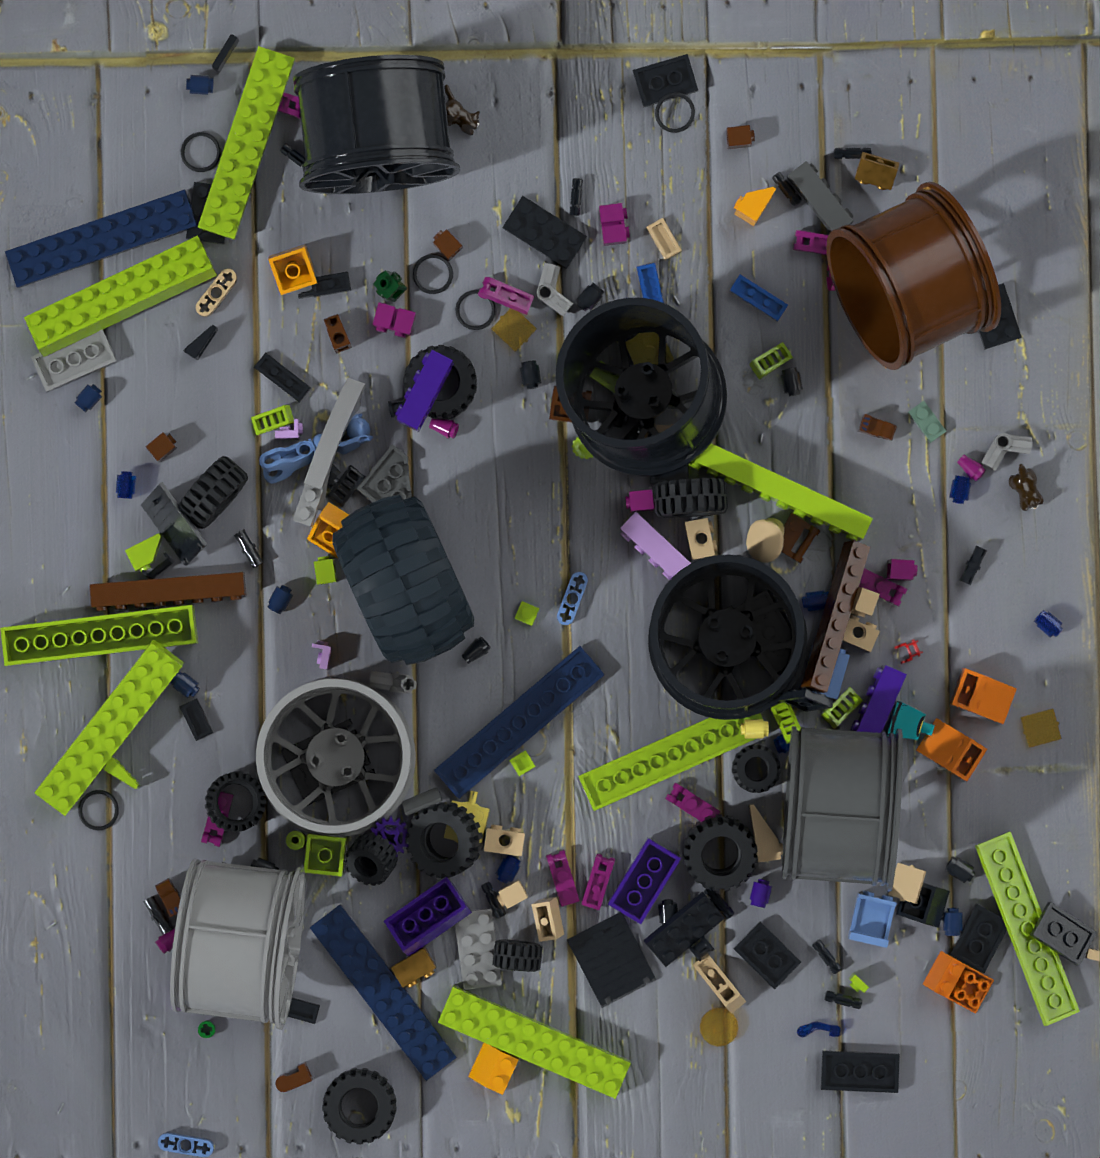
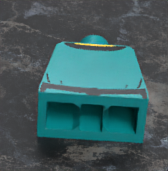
[887,701,935,740]

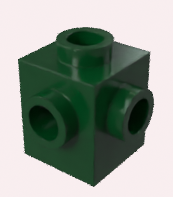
[373,270,408,302]

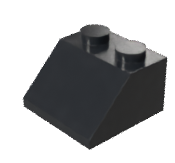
[896,882,950,928]

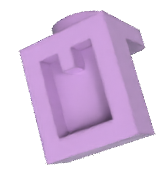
[275,419,303,440]
[312,640,333,670]

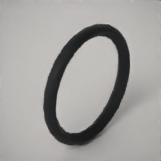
[655,93,695,133]
[181,132,221,172]
[413,254,453,294]
[455,290,496,330]
[78,790,119,830]

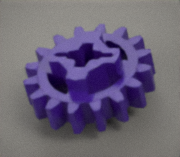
[370,816,409,857]

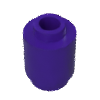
[750,879,772,908]

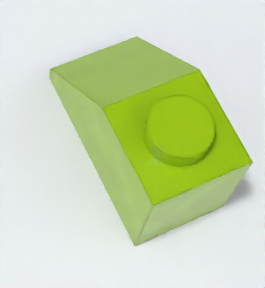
[125,533,163,573]

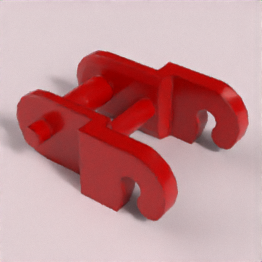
[894,639,923,664]

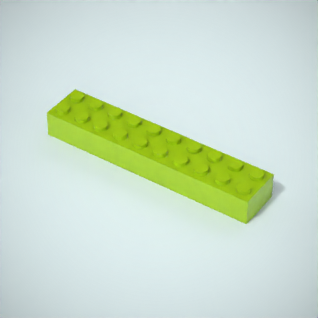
[24,235,217,357]
[689,443,873,541]
[0,605,198,666]
[34,639,184,816]
[438,985,631,1099]

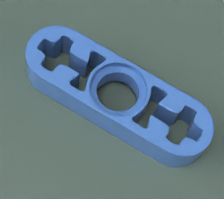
[557,572,588,625]
[158,1132,214,1157]

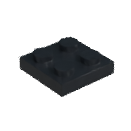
[778,687,834,712]

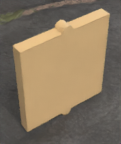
[888,863,926,904]

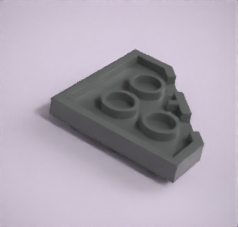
[356,444,412,502]

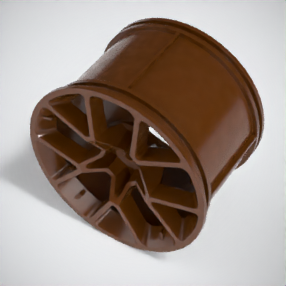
[826,182,1001,370]

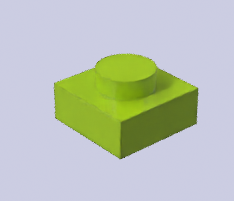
[514,601,540,626]
[509,750,536,776]
[848,973,869,993]

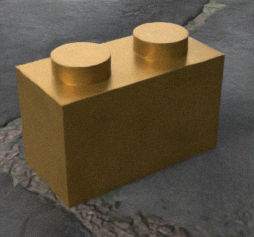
[855,152,899,190]
[391,947,436,988]

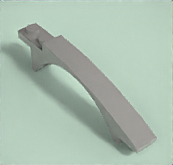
[293,378,366,527]

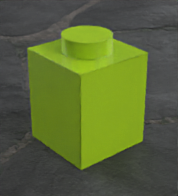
[314,556,337,585]

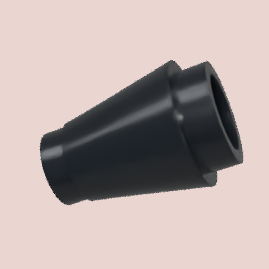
[462,637,491,664]

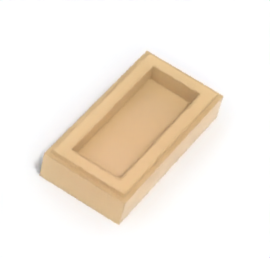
[646,218,682,261]

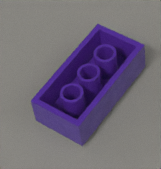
[395,350,454,432]
[850,665,907,733]
[608,837,681,924]
[384,877,472,956]

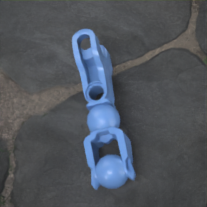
[259,414,373,484]

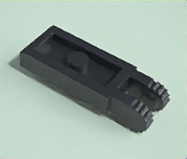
[298,271,352,299]

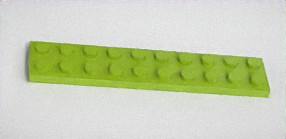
[198,46,295,240]
[578,713,764,811]
[975,831,1080,1026]

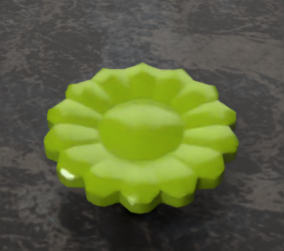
[571,437,594,459]

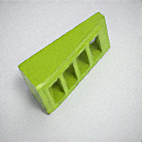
[749,342,793,380]
[251,405,294,436]
[821,687,863,728]
[771,702,801,744]
[104,756,141,789]

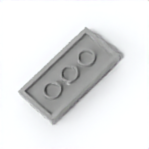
[31,329,117,392]
[455,908,502,990]

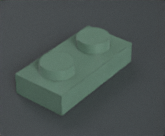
[908,401,946,443]

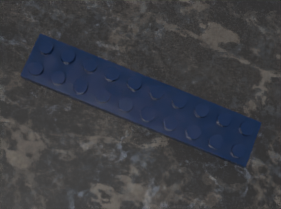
[5,189,198,288]
[434,646,605,799]
[310,904,457,1081]

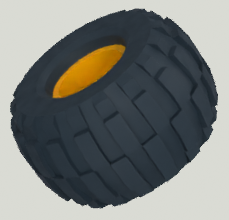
[332,495,474,665]

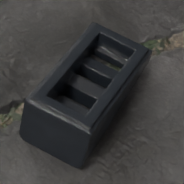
[183,325,218,360]
[328,465,366,507]

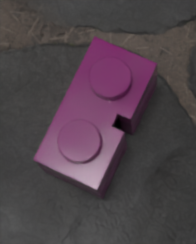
[599,203,630,246]
[373,302,416,338]
[625,490,654,513]
[887,559,918,581]

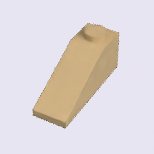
[749,804,783,863]
[693,953,746,1014]

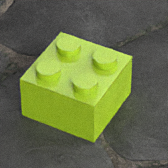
[304,833,347,877]

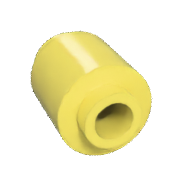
[740,719,769,739]

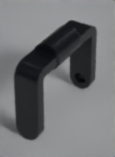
[142,552,174,579]

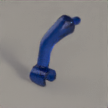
[797,1021,841,1037]

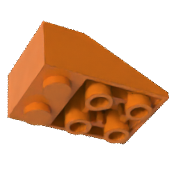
[950,668,1017,724]
[916,718,987,782]
[923,951,994,1014]

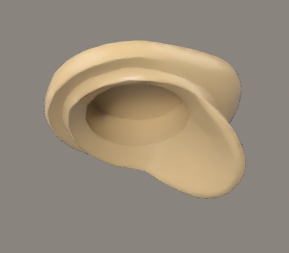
[746,518,784,563]

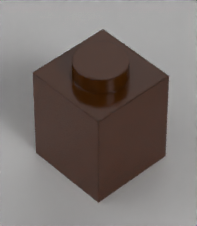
[726,125,755,149]
[433,229,463,261]
[145,432,177,463]

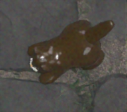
[444,84,480,135]
[1009,464,1044,511]

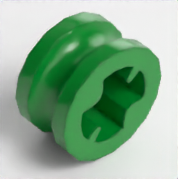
[198,1021,216,1038]

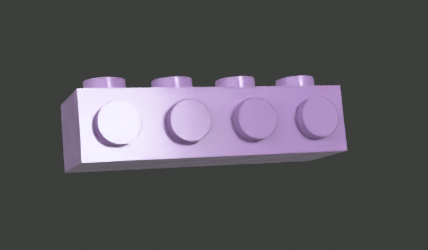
[620,512,691,580]

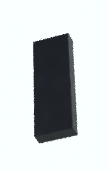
[254,352,311,403]

